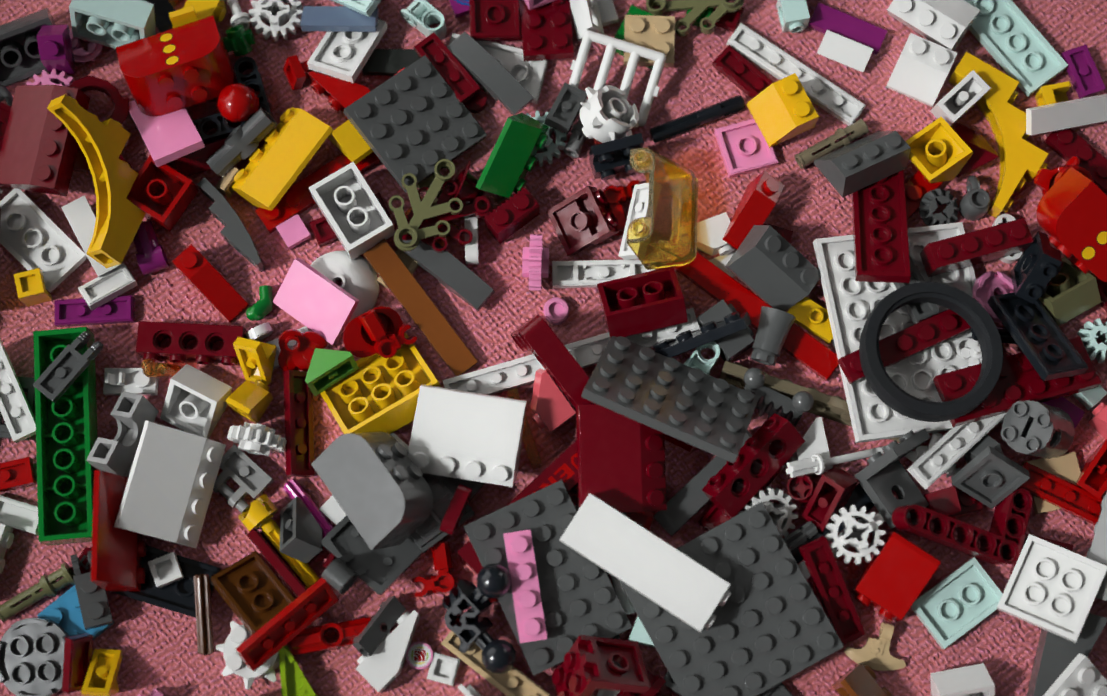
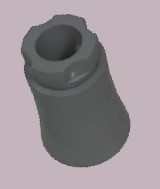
[750,306,796,366]

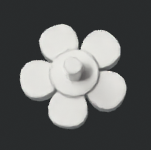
[960,339,982,366]

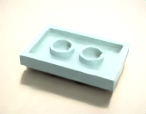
[911,557,1003,649]

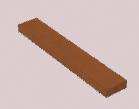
[363,239,478,377]

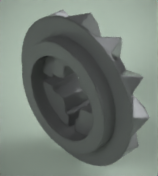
[919,188,960,226]

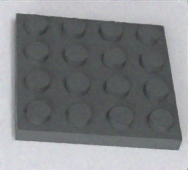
[343,55,487,193]

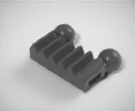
[744,368,814,427]

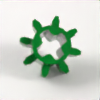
[223,25,255,56]

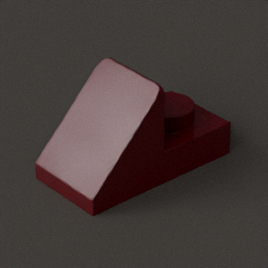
[923,486,983,517]

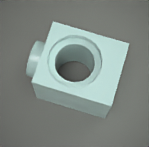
[776,0,810,33]

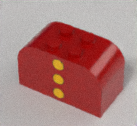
[116,15,235,116]
[1037,167,1107,282]

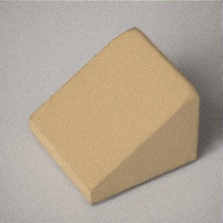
[215,168,239,198]

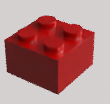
[126,155,199,232]

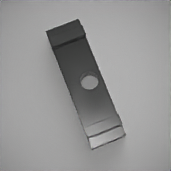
[353,596,406,657]

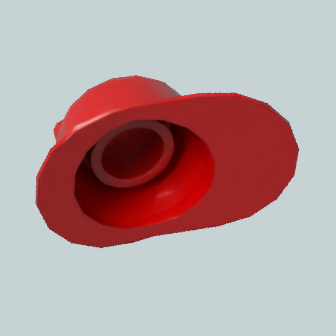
[343,306,403,358]

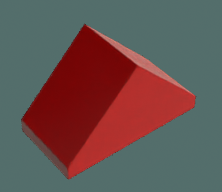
[1076,439,1107,499]

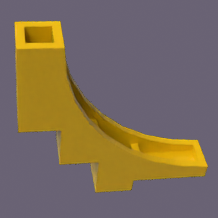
[949,52,1049,218]
[47,94,146,268]

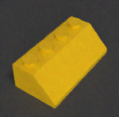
[231,107,334,211]

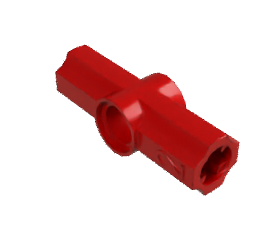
[290,617,371,656]

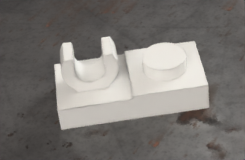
[103,368,159,396]

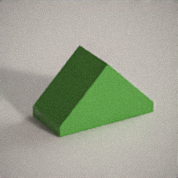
[305,348,359,396]

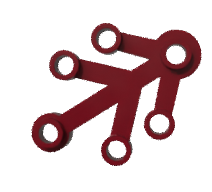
[394,180,492,253]

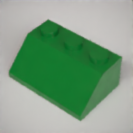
[476,113,549,198]

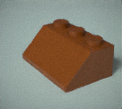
[832,663,893,696]

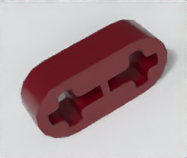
[440,484,473,535]

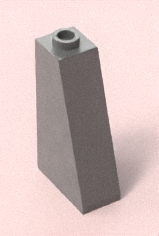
[1027,613,1107,696]

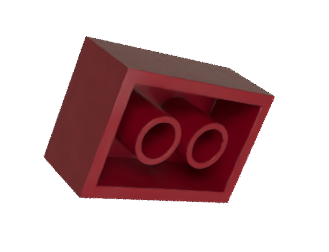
[597,266,688,339]

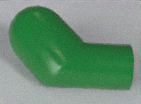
[246,285,273,321]

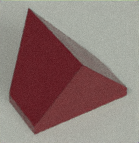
[953,123,1000,178]

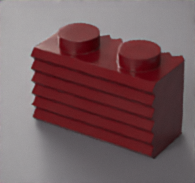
[485,187,540,244]

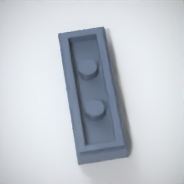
[300,6,379,32]

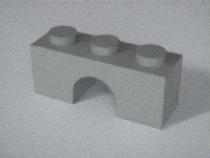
[86,392,159,477]

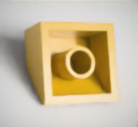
[746,73,819,148]

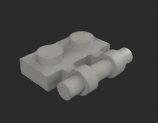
[213,444,274,513]

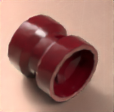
[787,475,817,504]

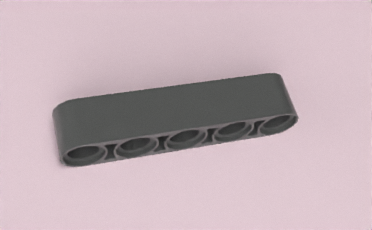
[653,430,753,536]

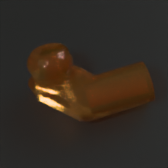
[141,359,181,377]

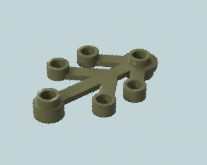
[646,0,744,37]
[389,159,463,251]

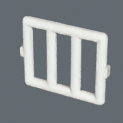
[569,30,666,126]

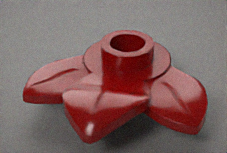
[278,329,328,372]

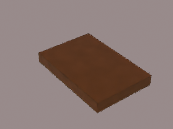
[210,551,295,635]

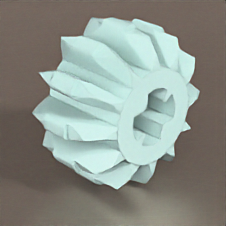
[1077,318,1107,363]

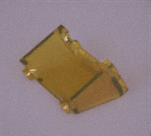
[627,148,698,270]

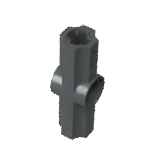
[207,108,277,177]

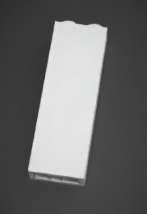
[560,493,731,632]

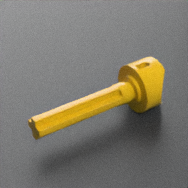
[238,494,320,588]

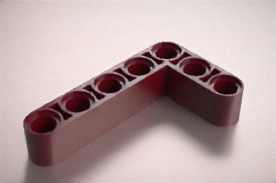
[510,315,596,408]
[892,489,1033,565]

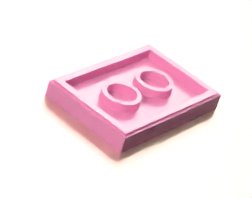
[273,258,360,345]

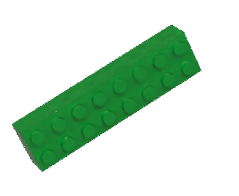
[33,327,98,546]

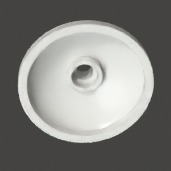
[310,251,379,323]

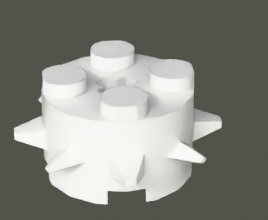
[580,85,639,143]
[216,621,279,690]

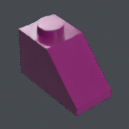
[36,25,76,74]

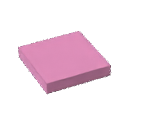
[714,119,778,178]

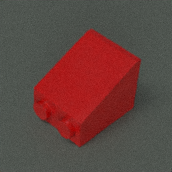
[851,532,941,622]

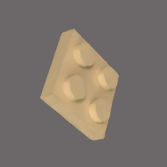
[623,15,675,67]

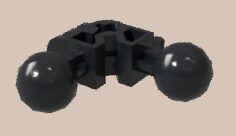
[442,564,516,674]

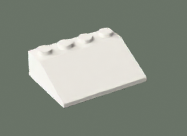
[408,384,527,487]
[114,421,226,548]

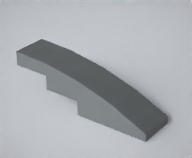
[447,32,533,116]
[197,177,265,272]
[397,240,495,311]

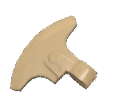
[844,622,906,671]

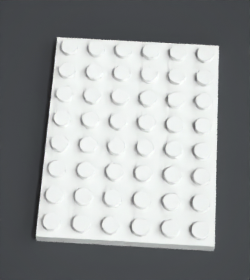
[813,222,1004,443]

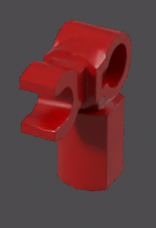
[603,180,640,236]
[359,309,417,358]
[412,541,457,598]

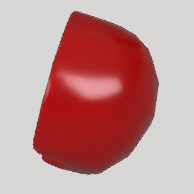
[217,83,259,122]

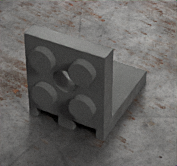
[854,428,931,529]

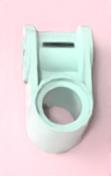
[400,0,447,40]
[684,341,720,375]

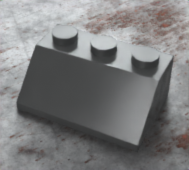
[0,8,56,86]
[814,131,911,198]
[725,225,820,312]

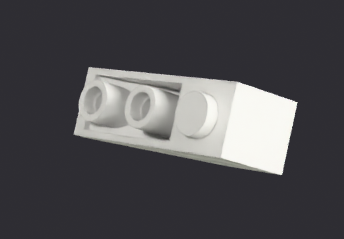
[355,610,420,693]

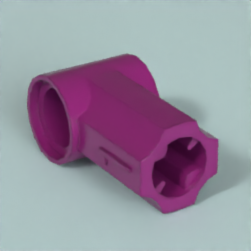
[133,221,169,276]

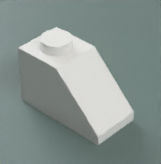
[930,70,991,126]
[677,212,734,256]
[790,417,833,476]

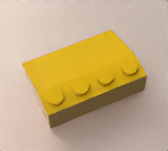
[320,333,441,434]

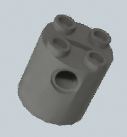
[1001,400,1075,459]

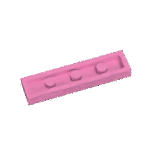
[503,529,547,643]

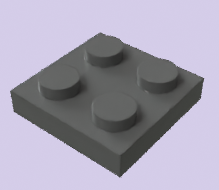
[951,446,1030,509]

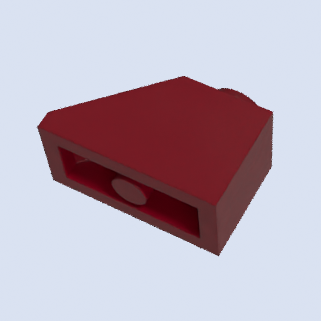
[801,466,859,531]

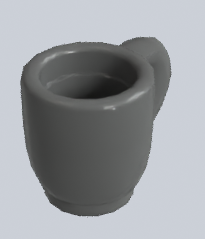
[959,175,991,221]

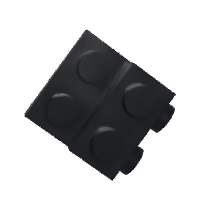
[589,133,645,180]
[1011,231,1063,304]

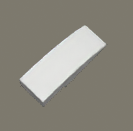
[61,195,123,277]

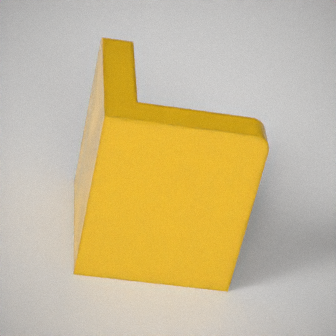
[1035,81,1071,106]
[14,268,52,307]

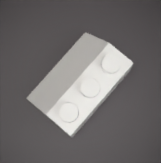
[887,0,981,51]

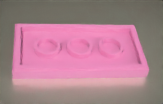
[129,100,205,167]

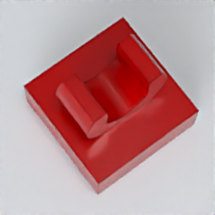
[283,55,313,91]

